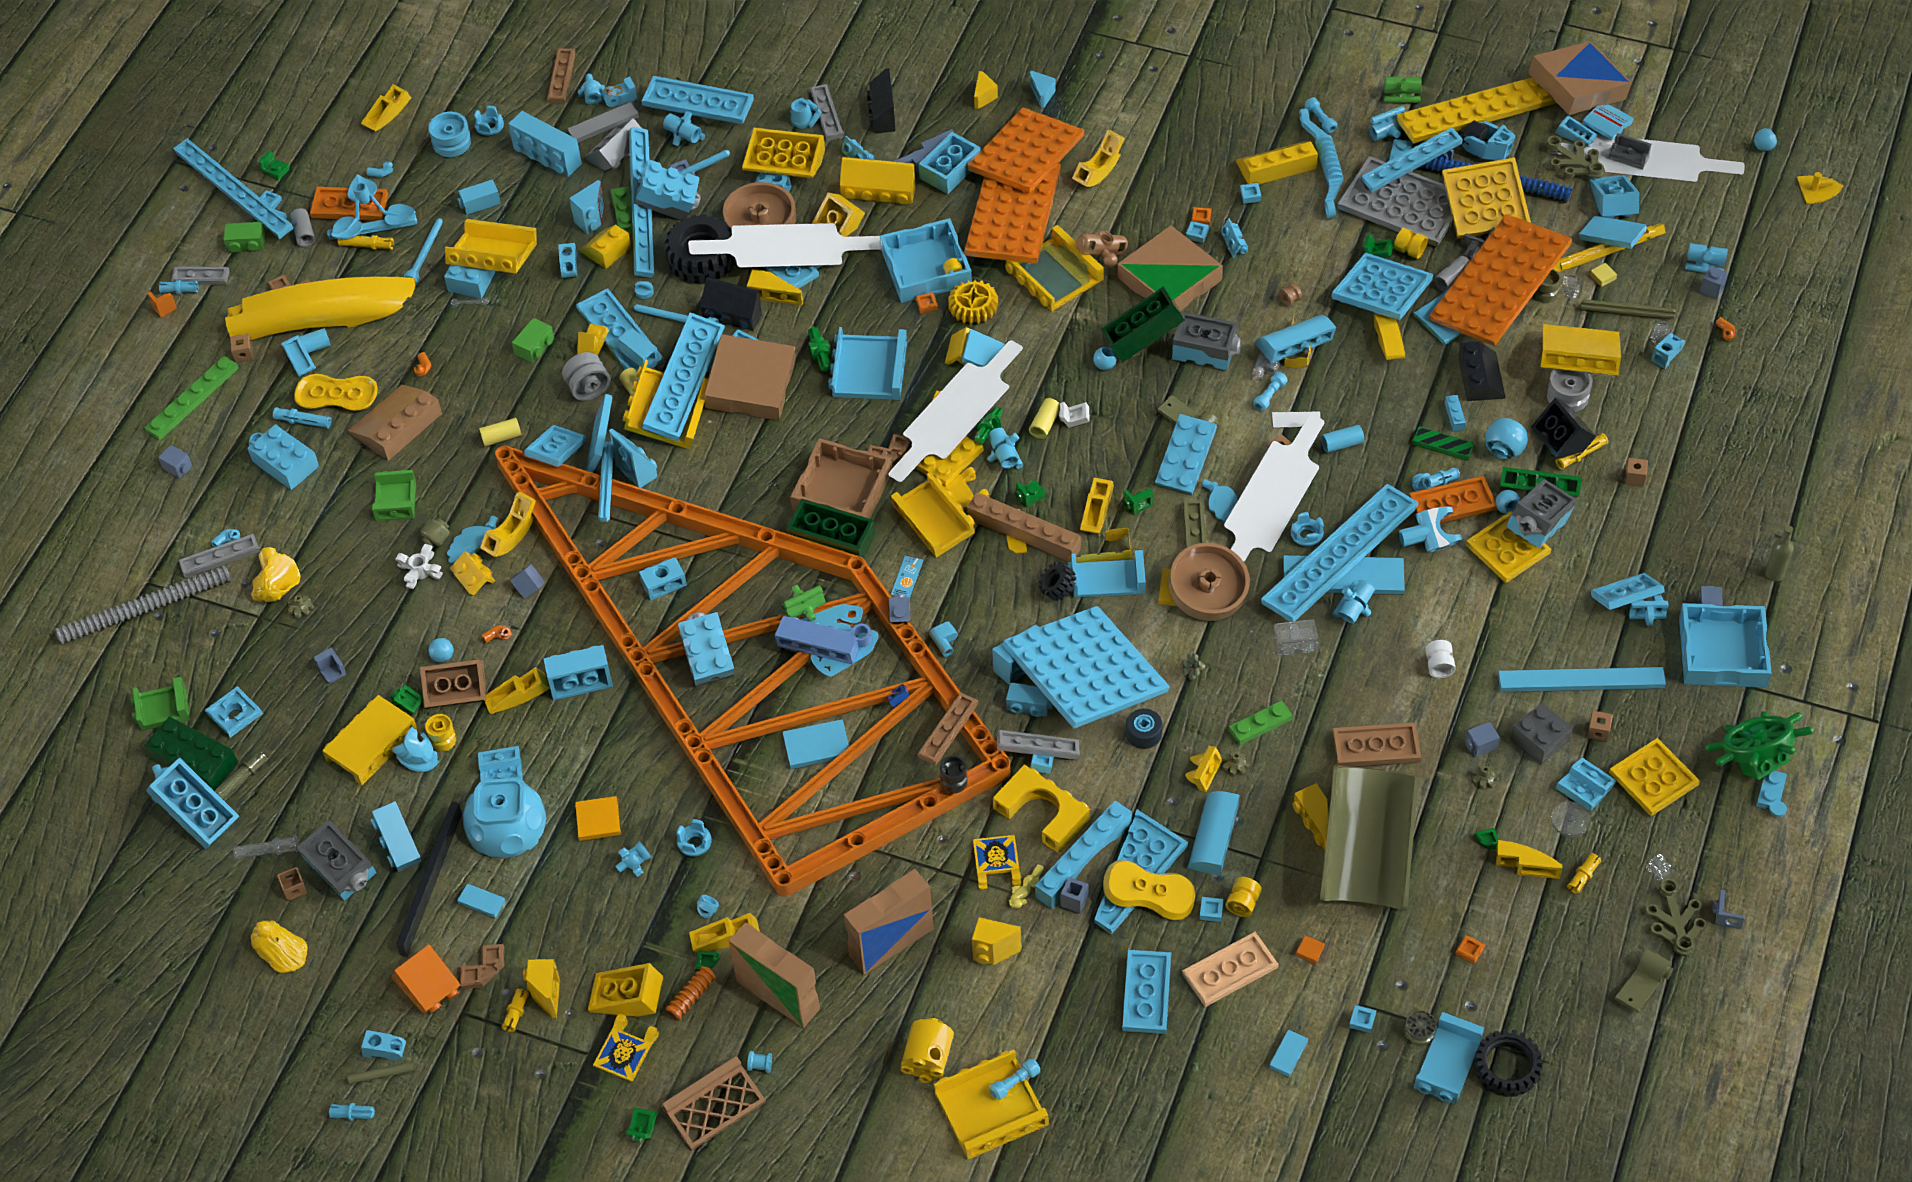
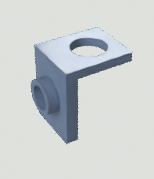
[1712,890,1745,929]

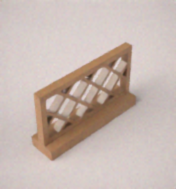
[662,1056,766,1151]

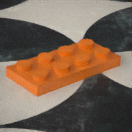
[310,187,389,221]
[1409,476,1497,524]

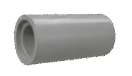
[290,208,315,247]
[1434,256,1470,292]

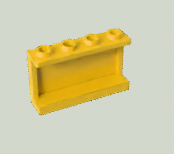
[891,472,975,558]
[322,695,418,786]

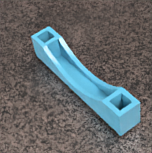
[1035,800,1132,910]

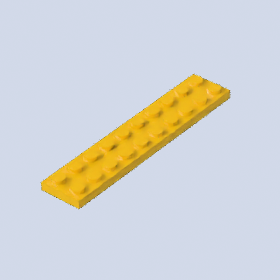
[1396,77,1557,143]

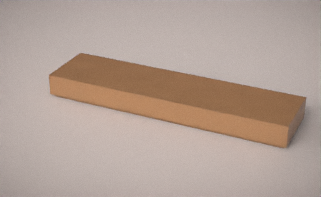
[547,48,576,103]
[918,692,978,766]

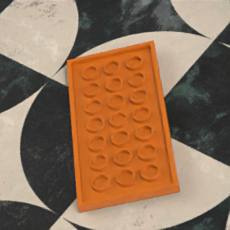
[965,164,1061,264]
[1429,214,1572,346]

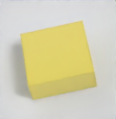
[1590,263,1617,287]

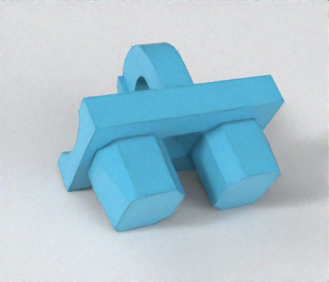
[1629,595,1669,626]

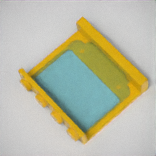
[1005,225,1104,312]

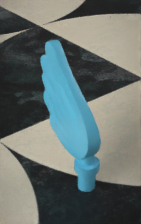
[1202,479,1238,524]
[447,516,498,565]

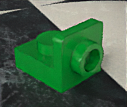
[259,150,290,181]
[1015,480,1046,508]
[1122,488,1154,515]
[390,684,424,716]

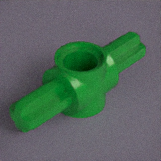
[808,326,831,373]
[974,406,1003,445]

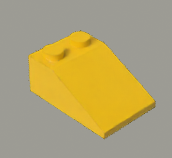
[588,963,663,1017]

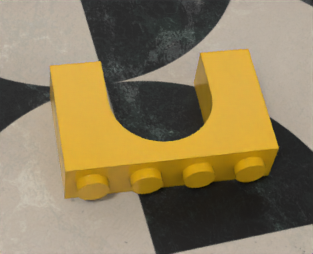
[993,765,1090,853]

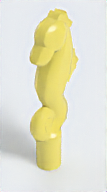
[1009,864,1044,908]

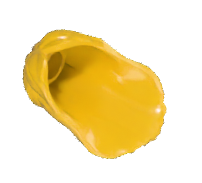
[251,553,301,602]
[251,920,308,973]

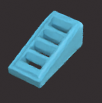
[1555,115,1598,147]

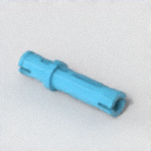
[273,407,331,429]

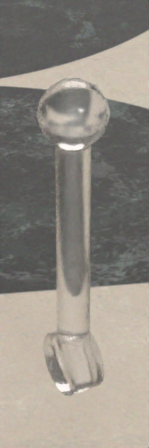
[450,298,489,307]

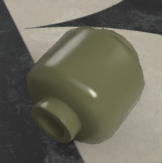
[421,518,450,547]

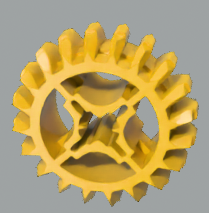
[948,279,998,325]

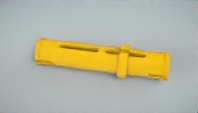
[338,235,394,250]
[1555,433,1608,470]

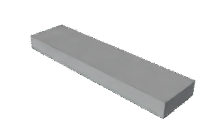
[810,84,844,141]
[567,102,639,143]
[178,534,260,578]
[997,730,1080,760]

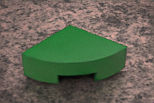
[1474,828,1499,850]
[695,950,721,973]

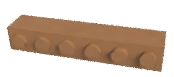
[967,492,1081,562]

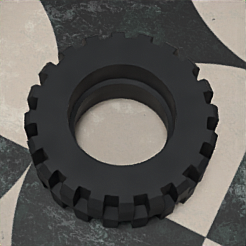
[665,214,736,284]

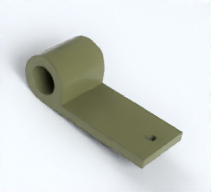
[1157,395,1218,425]
[1615,949,1674,1013]

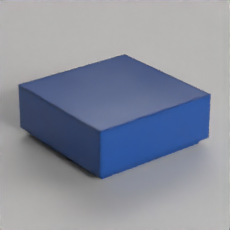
[888,684,910,707]

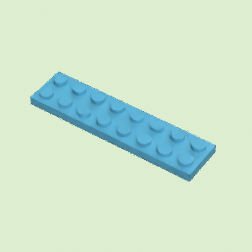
[642,313,725,441]

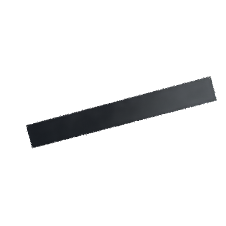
[396,802,462,957]

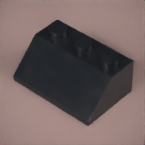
[866,68,896,134]
[700,277,762,331]
[1458,341,1505,401]
[1531,398,1596,459]

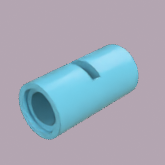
[299,328,331,353]
[1321,424,1364,453]

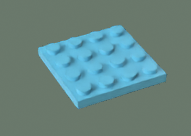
[1332,253,1433,320]

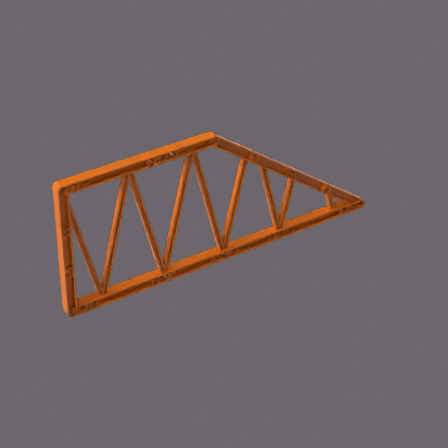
[495,446,1011,896]

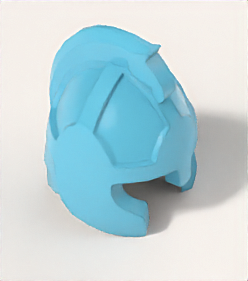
[392,727,439,772]

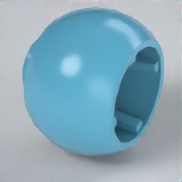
[1485,418,1528,459]

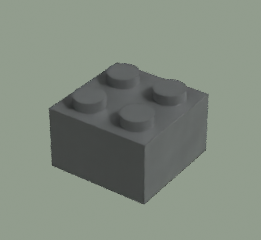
[1511,702,1573,765]

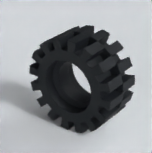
[1039,562,1076,601]

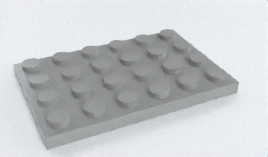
[1338,156,1453,247]

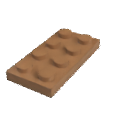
[1333,723,1421,766]

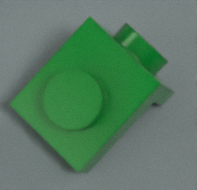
[1363,234,1394,258]
[625,1107,657,1142]

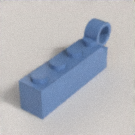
[775,616,872,665]

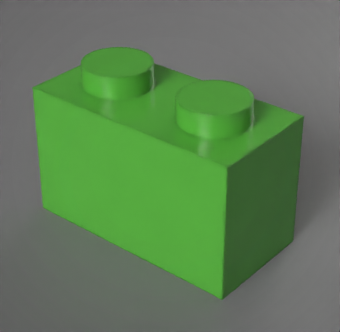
[224,222,265,252]
[512,318,554,363]

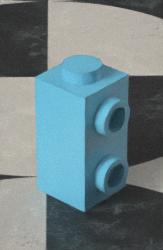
[457,180,501,215]
[618,328,659,368]
[1006,683,1053,717]

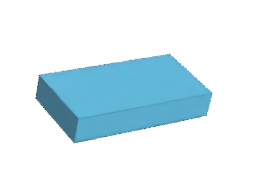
[281,335,316,377]
[457,884,505,918]
[1269,1030,1308,1077]

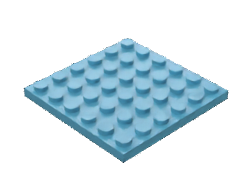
[1002,606,1170,729]

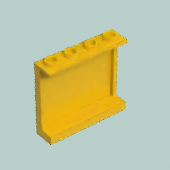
[445,219,537,273]
[1540,324,1621,375]
[622,360,709,449]
[934,1050,1049,1160]

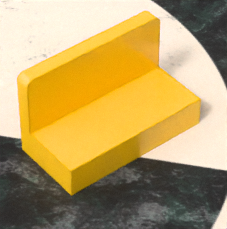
[945,327,970,366]

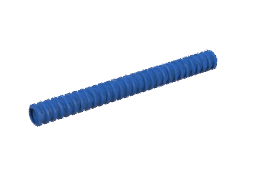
[1420,156,1572,202]

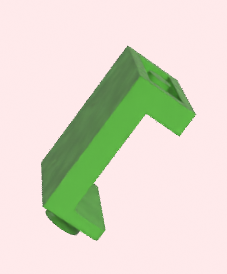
[372,470,416,521]
[131,677,190,731]

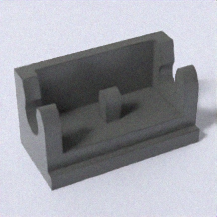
[1608,133,1652,170]

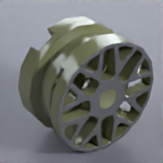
[1404,1011,1437,1046]

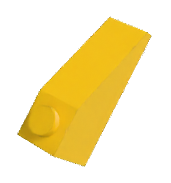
[747,270,803,305]

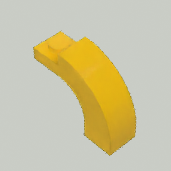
[1072,130,1125,187]
[480,492,536,557]

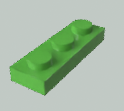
[611,186,633,232]
[1229,701,1293,745]

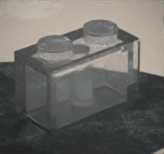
[1273,619,1319,655]

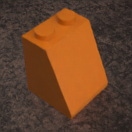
[391,944,461,1014]

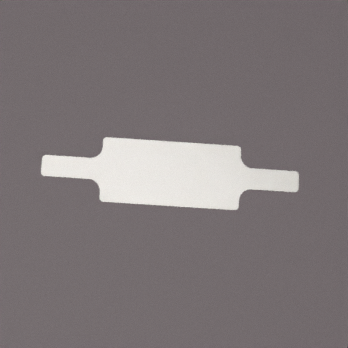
[1547,135,1744,182]
[688,223,881,267]
[889,341,1023,482]
[1224,414,1324,562]

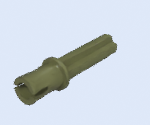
[215,750,268,799]

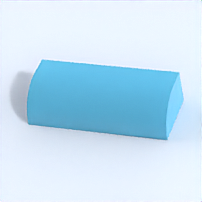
[1255,315,1336,363]
[1187,791,1239,876]

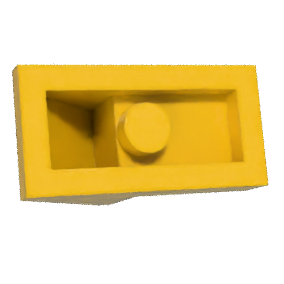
[578,323,609,356]

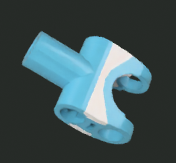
[1399,506,1462,553]

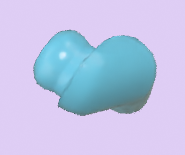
[211,529,240,547]

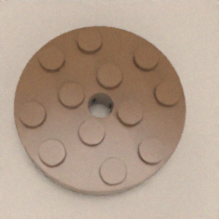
[723,182,796,230]
[1168,543,1250,621]

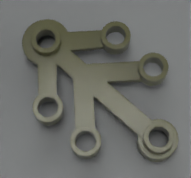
[1546,136,1605,179]
[1645,878,1707,956]

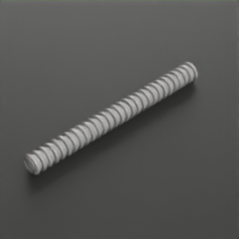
[55,565,231,645]

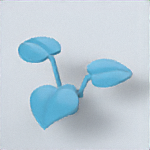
[331,174,416,239]

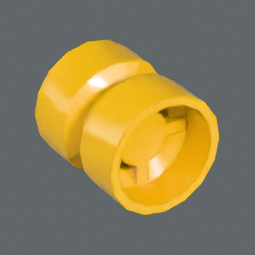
[1394,227,1428,259]
[425,714,456,752]
[1226,877,1262,917]

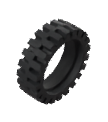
[1475,1029,1542,1097]

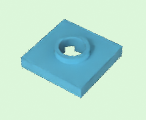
[205,686,263,738]

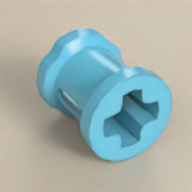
[747,1051,772,1073]

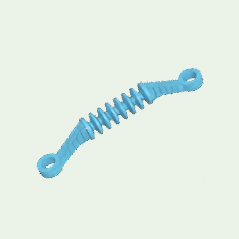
[1299,108,1344,219]

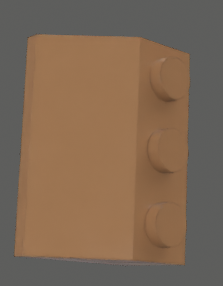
[420,659,486,707]

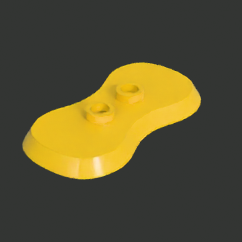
[294,374,378,411]
[1103,860,1195,920]

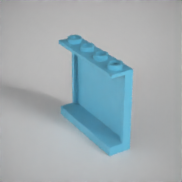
[829,327,907,400]

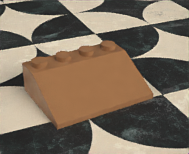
[348,385,442,461]

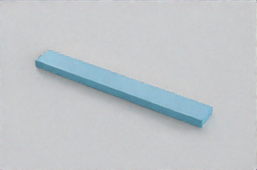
[1498,667,1666,692]

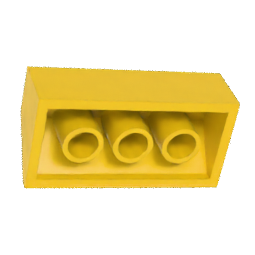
[1236,141,1318,185]
[840,157,916,204]

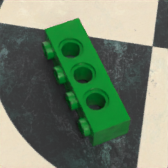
[1500,466,1582,496]

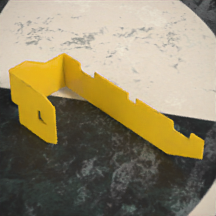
[1284,316,1311,368]
[1069,528,1131,563]

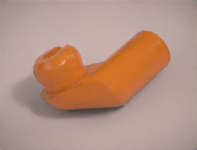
[1715,317,1735,341]
[414,352,431,377]
[481,625,511,643]

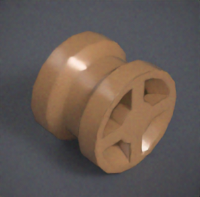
[1279,283,1302,306]

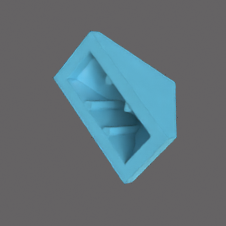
[1030,71,1055,108]

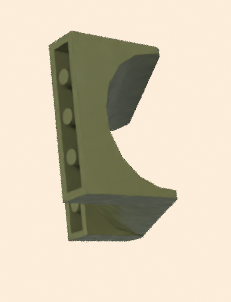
[1320,764,1419,911]

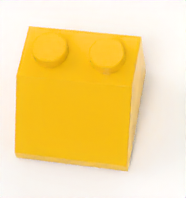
[812,193,865,237]
[580,225,631,269]
[972,917,1021,965]
[523,959,560,1018]

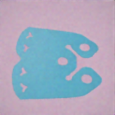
[801,604,879,677]

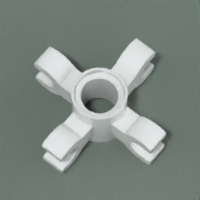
[395,544,443,589]

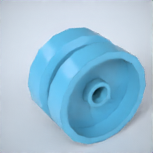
[429,112,471,157]

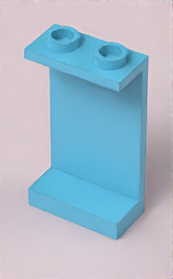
[1068,550,1146,597]
[1414,1012,1484,1104]

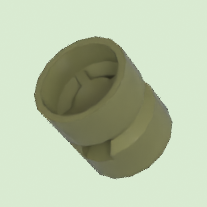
[1534,269,1561,303]

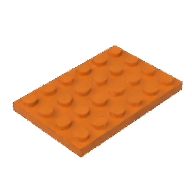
[968,107,1084,193]

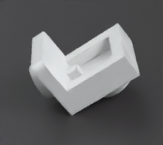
[1058,402,1089,428]

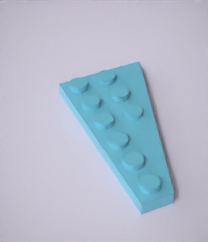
[1094,809,1188,935]

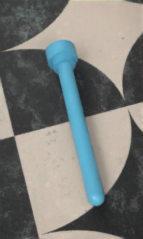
[679,150,730,175]
[404,218,443,285]
[634,304,719,323]

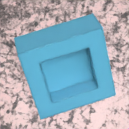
[1240,183,1262,204]
[1186,221,1209,243]
[1030,754,1054,774]
[1200,897,1223,922]
[1349,1005,1376,1033]

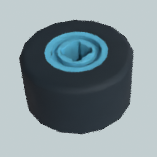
[1126,708,1163,749]

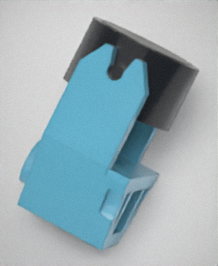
[1462,120,1515,161]

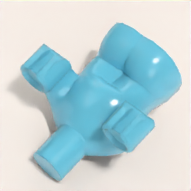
[578,74,605,104]
[616,841,651,877]

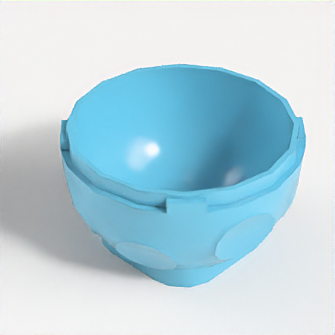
[462,777,547,858]

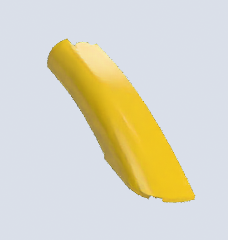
[225,277,415,345]

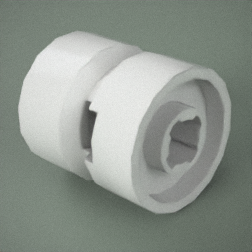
[1425,640,1456,678]

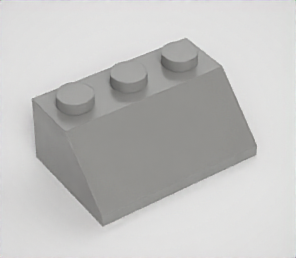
[583,118,642,171]

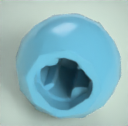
[1754,128,1777,151]
[1093,347,1117,370]
[1496,490,1520,514]
[428,638,454,663]

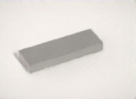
[171,267,229,285]

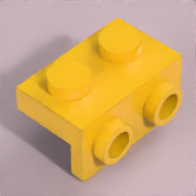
[450,551,496,595]

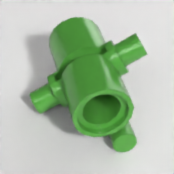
[1384,76,1422,103]
[781,585,826,621]

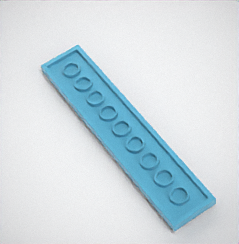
[1261,484,1418,623]

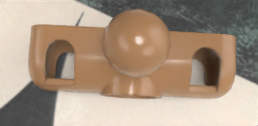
[1075,231,1128,267]

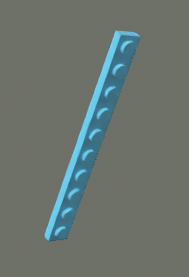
[629,127,654,278]
[173,138,293,239]

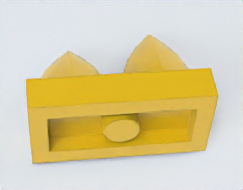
[1185,746,1223,792]

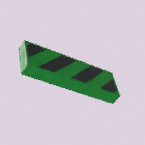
[1412,426,1475,461]

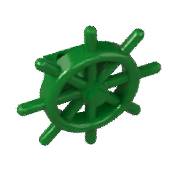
[1705,711,1814,780]

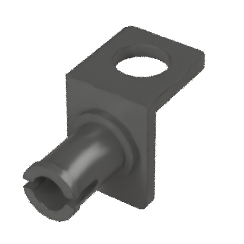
[1463,227,1495,261]

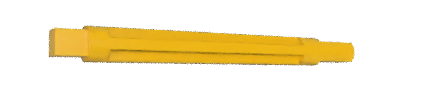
[1553,223,1666,272]

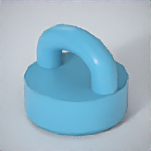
[635,281,654,299]
[1412,473,1430,491]
[697,895,719,918]

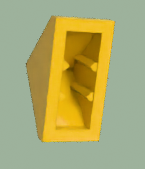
[974,71,998,109]

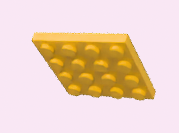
[1442,157,1531,239]

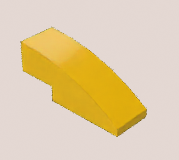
[361,84,412,132]
[1374,313,1405,360]
[1080,478,1114,534]
[485,667,550,714]
[1495,840,1562,879]
[689,913,760,952]

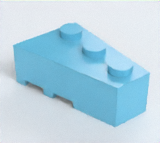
[992,625,1038,685]
[370,801,421,872]

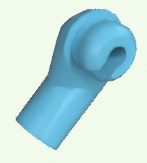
[367,162,393,178]

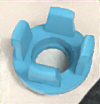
[474,106,504,136]
[1291,512,1324,546]
[676,819,712,856]

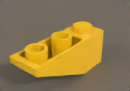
[1292,783,1329,851]

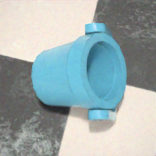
[790,98,822,128]

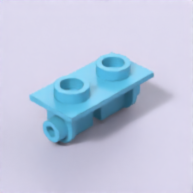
[841,136,875,160]
[1221,219,1248,258]

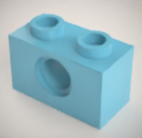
[639,557,687,601]

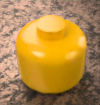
[943,258,963,274]

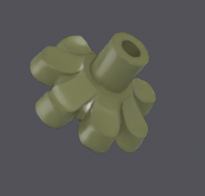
[288,595,314,618]
[1183,653,1205,680]
[1222,752,1249,776]
[1472,765,1499,789]

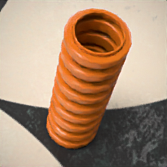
[665,966,716,1021]

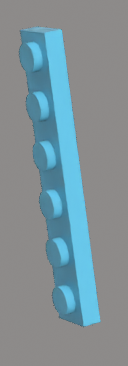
[1362,127,1463,192]

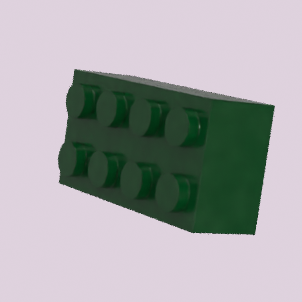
[1101,286,1185,363]
[786,499,875,558]
[144,716,239,792]

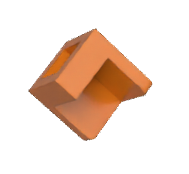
[147,291,177,318]

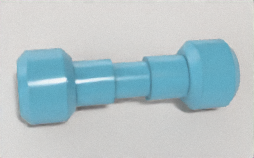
[1304,97,1337,133]
[1253,372,1287,411]
[989,1058,1040,1100]

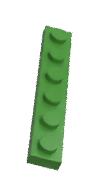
[144,356,239,441]

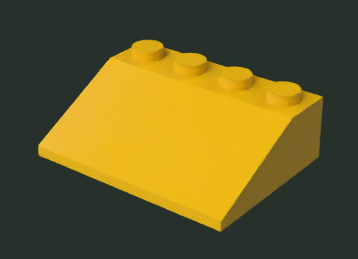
[742,128,825,178]

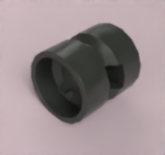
[940,755,968,793]

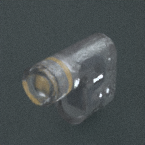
[1250,354,1280,383]

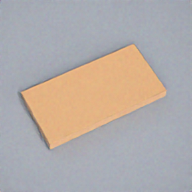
[1182,932,1279,1007]

